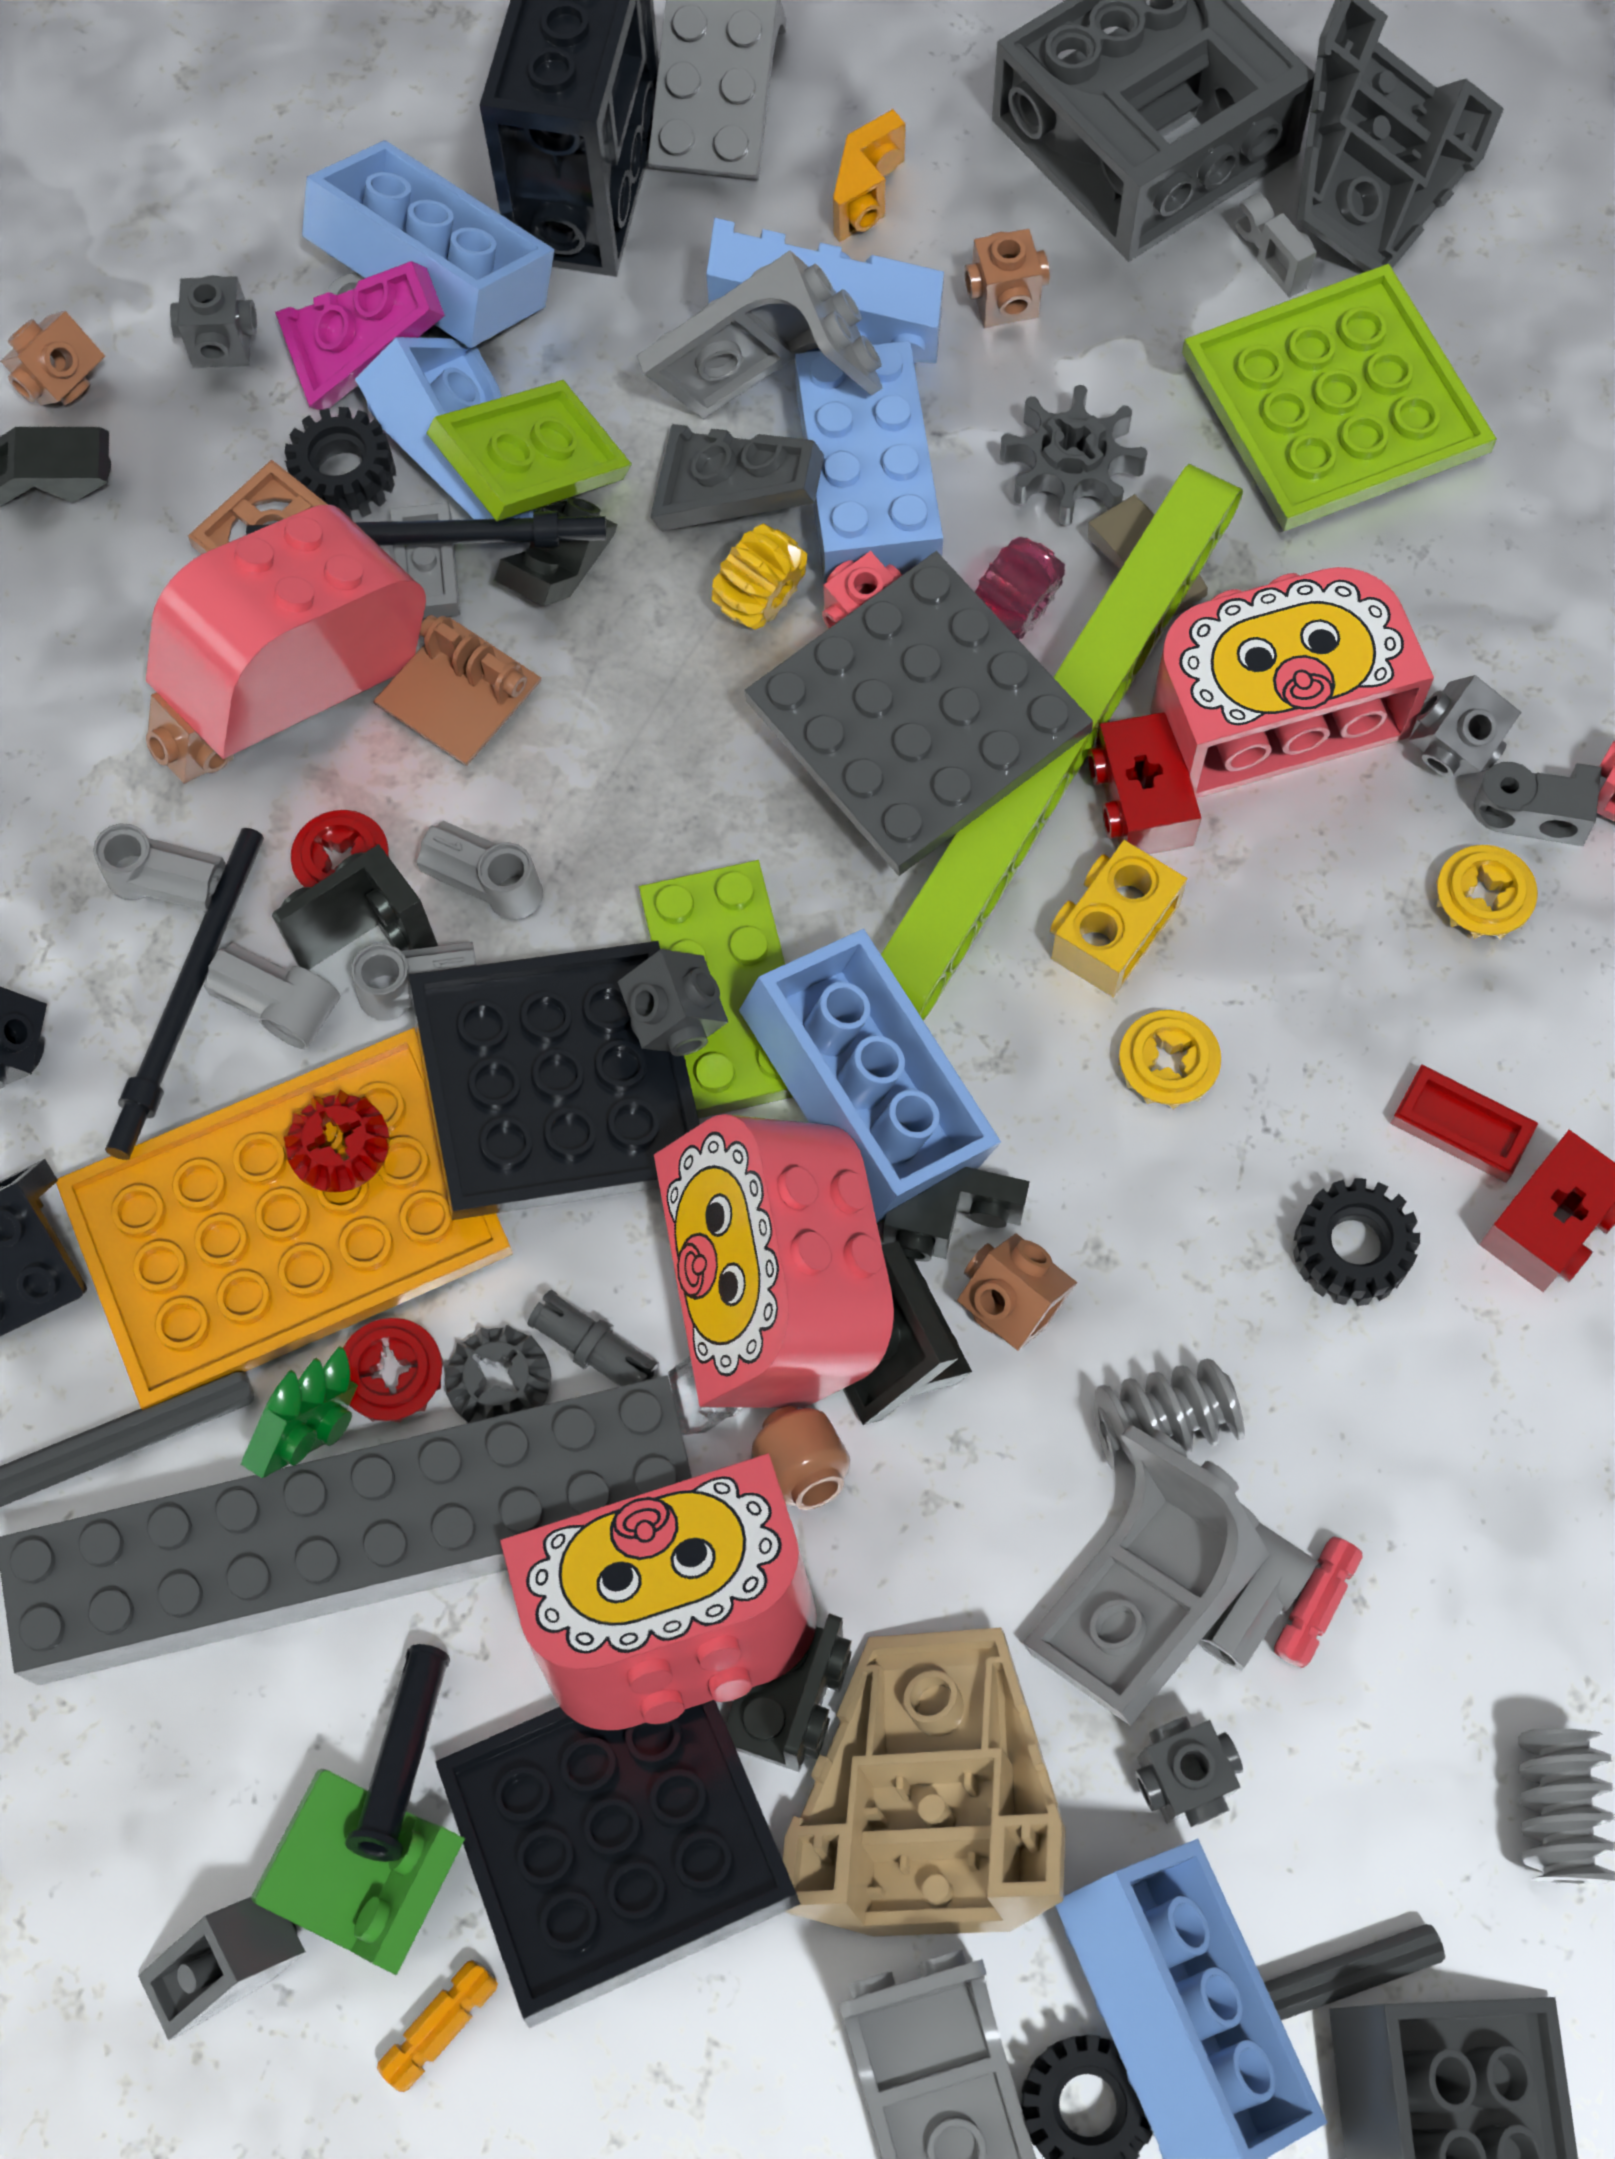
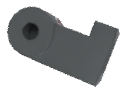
[1474,762,1602,846]

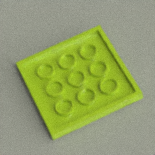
[1182,263,1497,532]

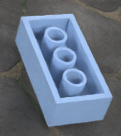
[302,140,554,348]
[795,341,943,584]
[739,928,1001,1223]
[1055,1839,1328,2159]

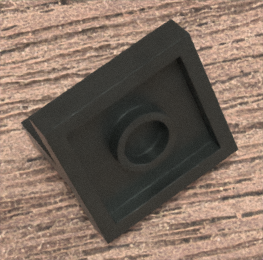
[844,1241,972,1425]

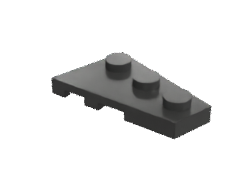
[650,424,824,531]

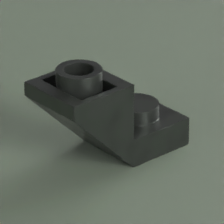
[0,427,111,507]
[494,497,618,606]
[883,1167,1030,1262]

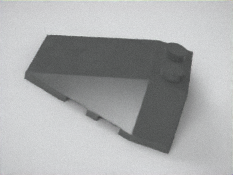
[1297,0,1504,272]

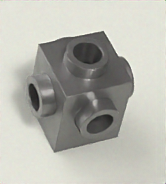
[1409,675,1522,777]

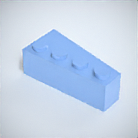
[706,217,944,364]

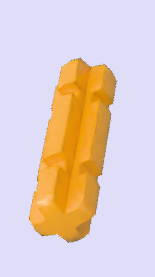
[377,1960,498,2092]

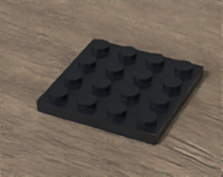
[408,941,700,1220]
[435,1700,801,2028]

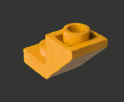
[833,109,906,242]

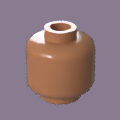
[751,1406,850,1510]

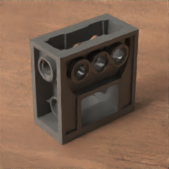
[992,0,1315,262]

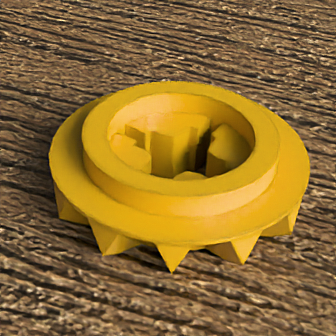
[1435,845,1538,940]
[1118,1010,1221,1110]

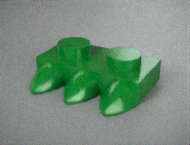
[241,1346,358,1479]

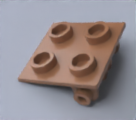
[374,615,542,766]

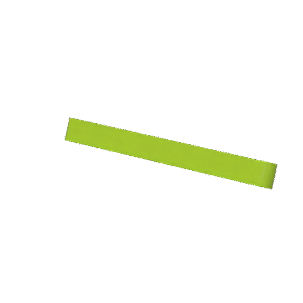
[881,464,1243,1021]

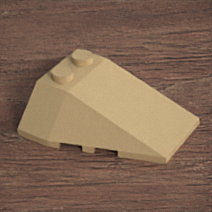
[782,1627,1066,1936]

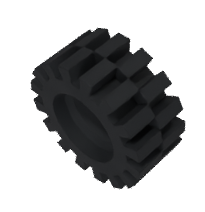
[284,407,396,519]
[1293,1178,1420,1306]
[1021,2035,1153,2159]

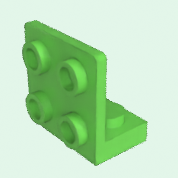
[251,1769,465,1976]

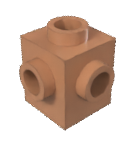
[964,229,1050,328]
[1,311,106,406]
[146,692,234,783]
[957,1233,1077,1351]

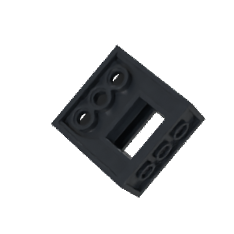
[479,0,659,277]

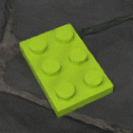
[427,380,632,521]

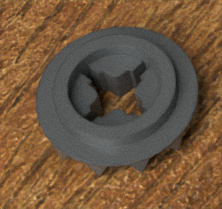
[445,1325,551,1423]

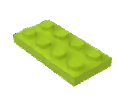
[639,860,793,1119]

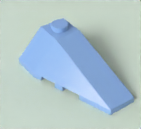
[355,337,536,519]

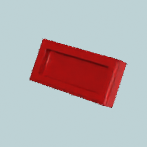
[1390,1064,1538,1183]

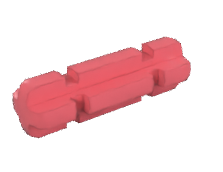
[1274,1537,1363,1668]

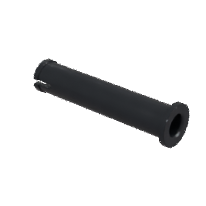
[345,1644,450,1862]

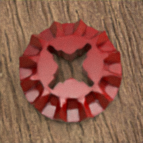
[291,810,390,887]
[284,1090,390,1192]
[343,1318,444,1423]

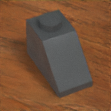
[138,1896,305,2041]

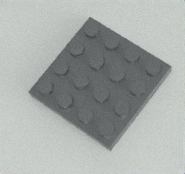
[744,551,1093,876]

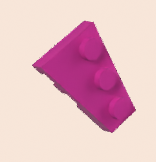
[275,261,445,410]

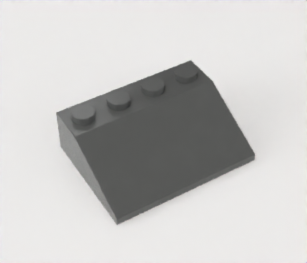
[1329,1997,1578,2159]

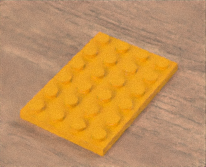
[56,1027,513,1410]

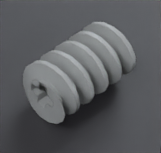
[1094,1359,1245,1471]
[1518,1729,1615,1884]

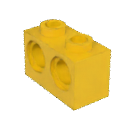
[1049,840,1188,998]

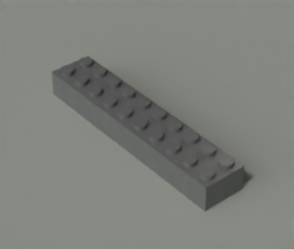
[0,1375,692,1685]

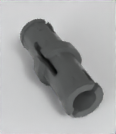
[527,1290,659,1387]

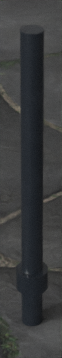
[246,511,607,548]
[105,828,264,1160]

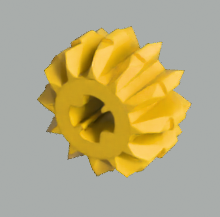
[711,523,807,630]

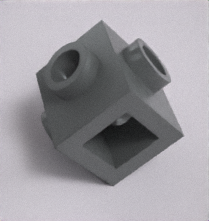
[170,275,257,368]
[618,949,728,1056]
[1135,1716,1243,1827]

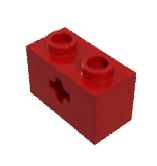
[1088,712,1202,854]
[1479,1129,1615,1293]

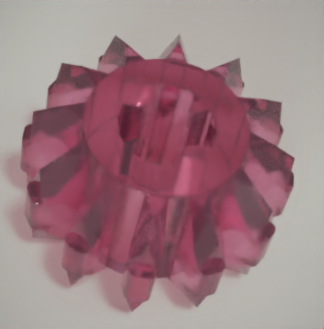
[975,536,1065,640]

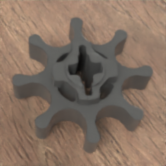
[1000,385,1147,526]

